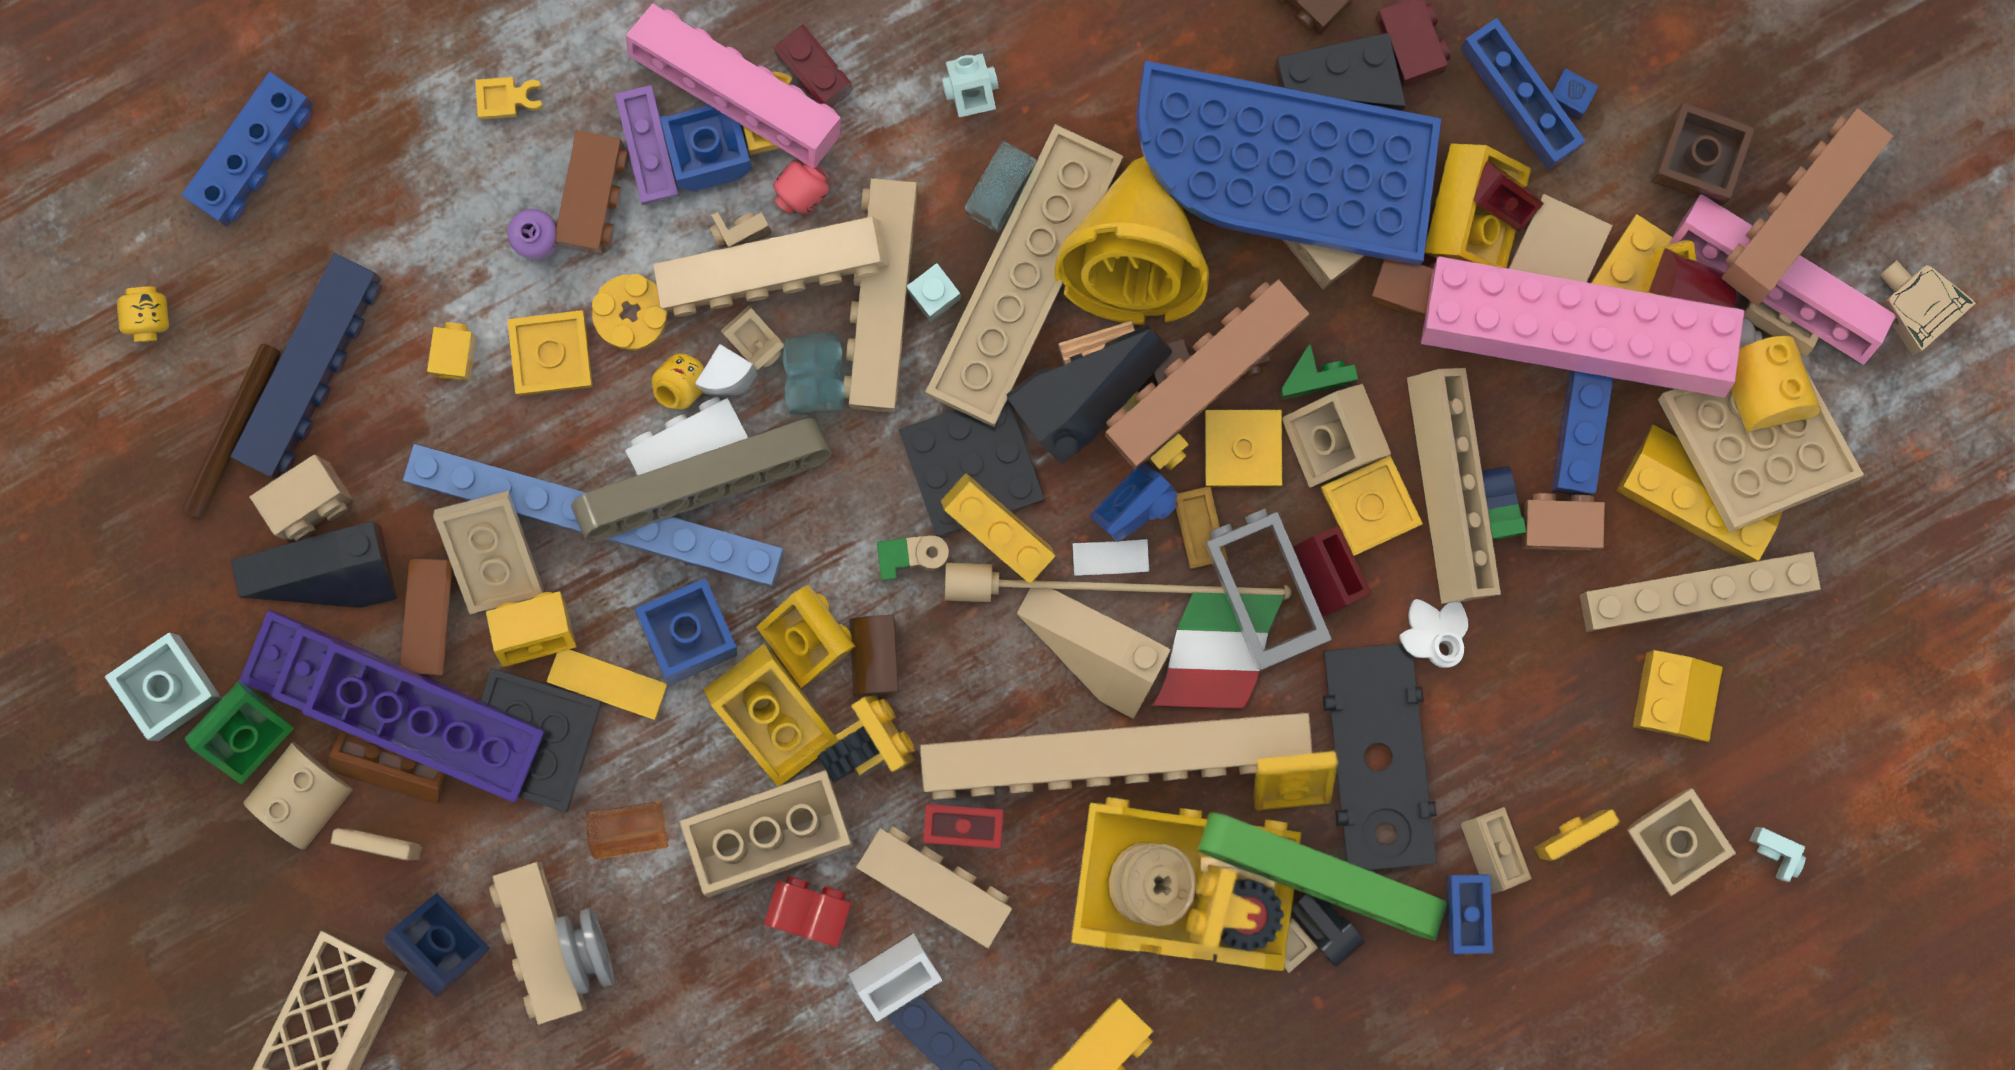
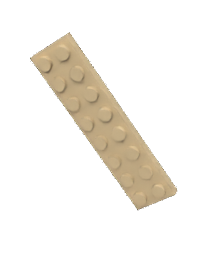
[925,124,1123,427]

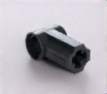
[1292,893,1365,967]

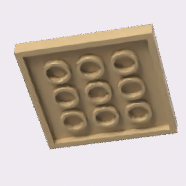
[1658,372,1864,533]

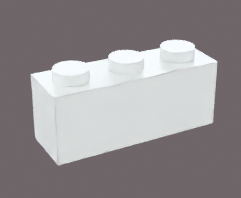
[625,397,749,475]

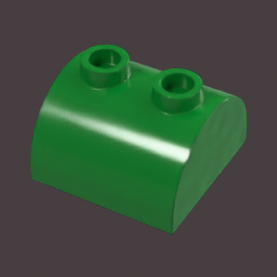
[185,681,294,785]

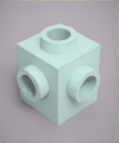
[942,54,999,117]

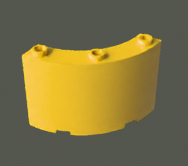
[1071,797,1301,971]

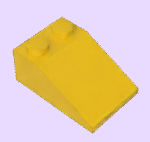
[704,643,838,787]

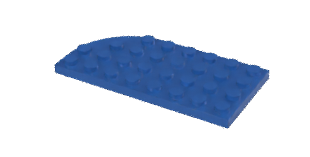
[1136,61,1441,266]

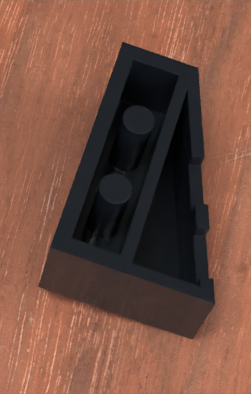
[1274,33,1406,111]

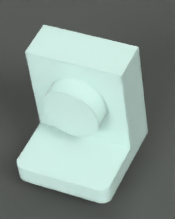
[1749,827,1806,882]

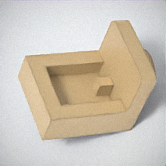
[721,305,784,370]

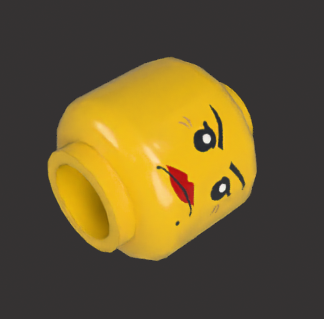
[652,353,704,410]

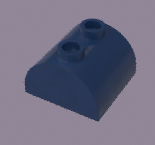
[382,893,490,998]

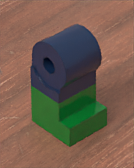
[1482,466,1527,541]

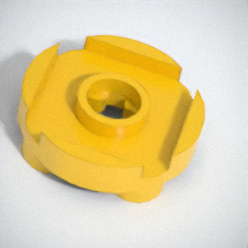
[592,274,668,351]

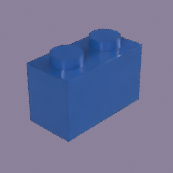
[1446,875,1493,954]

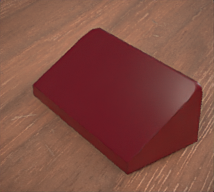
[1473,161,1544,232]

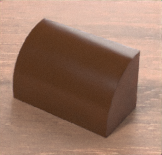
[849,614,899,696]

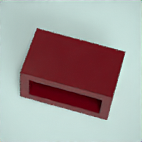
[1649,248,1736,308]
[1293,525,1372,618]

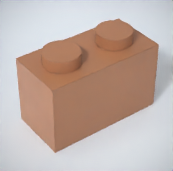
[1521,493,1605,551]

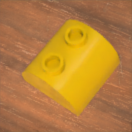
[1731,336,1821,432]
[756,585,855,688]

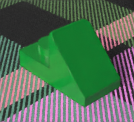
[1279,344,1358,400]

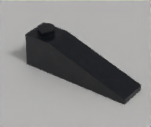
[1006,325,1172,464]
[231,522,397,608]

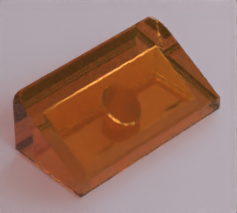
[586,801,668,859]

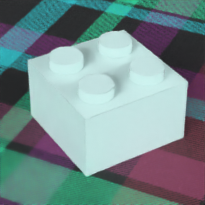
[105,633,222,741]

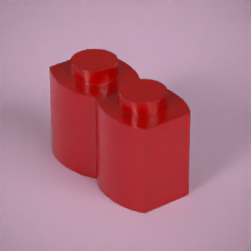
[764,875,851,947]

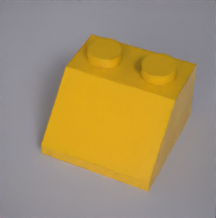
[1633,650,1723,742]

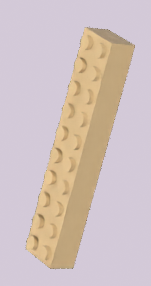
[920,713,1312,800]

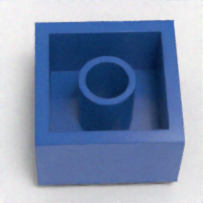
[635,578,737,686]

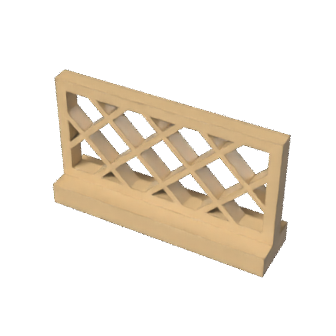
[252,931,407,1070]

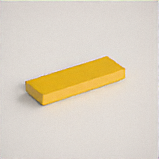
[547,649,668,720]

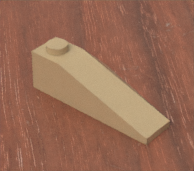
[1017,580,1171,719]

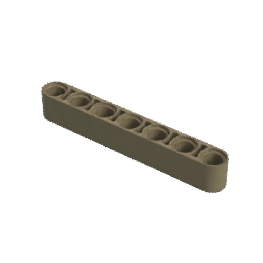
[571,418,832,543]

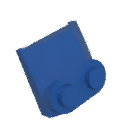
[660,105,752,191]
[1089,463,1177,542]

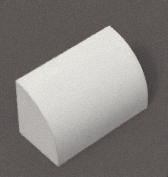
[695,344,758,399]
[849,933,942,1022]

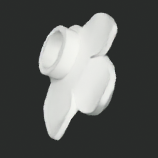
[1399,599,1468,668]

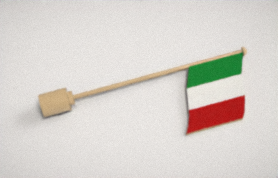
[944,562,1292,709]

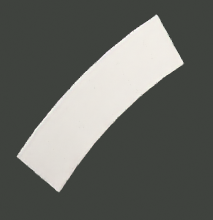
[1073,539,1149,576]

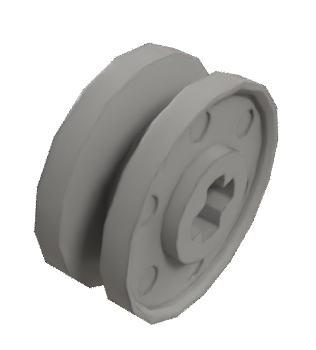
[556,908,615,995]

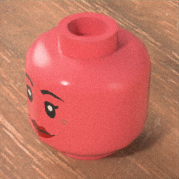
[773,159,829,215]

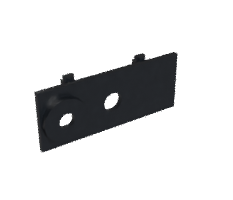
[1322,644,1437,870]

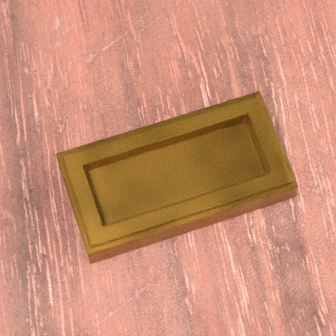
[1175,486,1228,570]

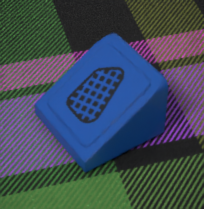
[1552,68,1598,120]

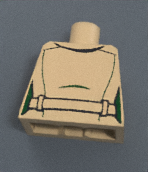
[1879,260,1976,356]

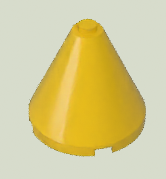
[1054,157,1209,325]

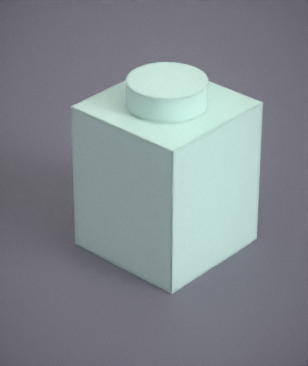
[907,263,961,322]

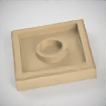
[331,828,422,860]

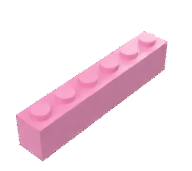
[626,3,841,169]
[1669,194,1896,365]

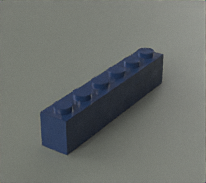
[230,253,382,479]

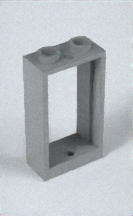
[1204,508,1332,670]

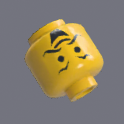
[117,287,169,342]

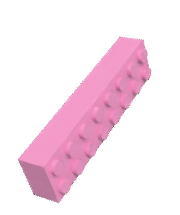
[1421,257,1744,397]

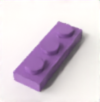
[615,85,679,205]

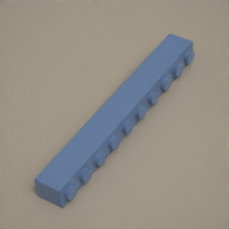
[403,444,785,588]

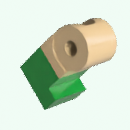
[877,535,949,582]

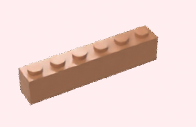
[1721,108,1894,306]
[1105,279,1310,470]

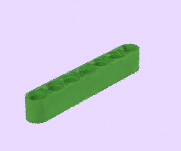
[1198,813,1448,940]

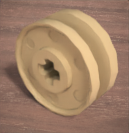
[1109,843,1196,926]

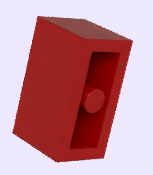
[923,804,1003,849]

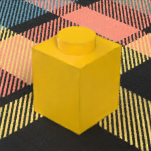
[427,322,477,382]

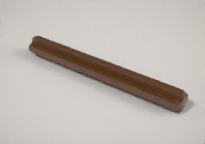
[182,343,280,520]

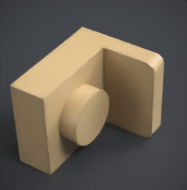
[709,211,772,248]

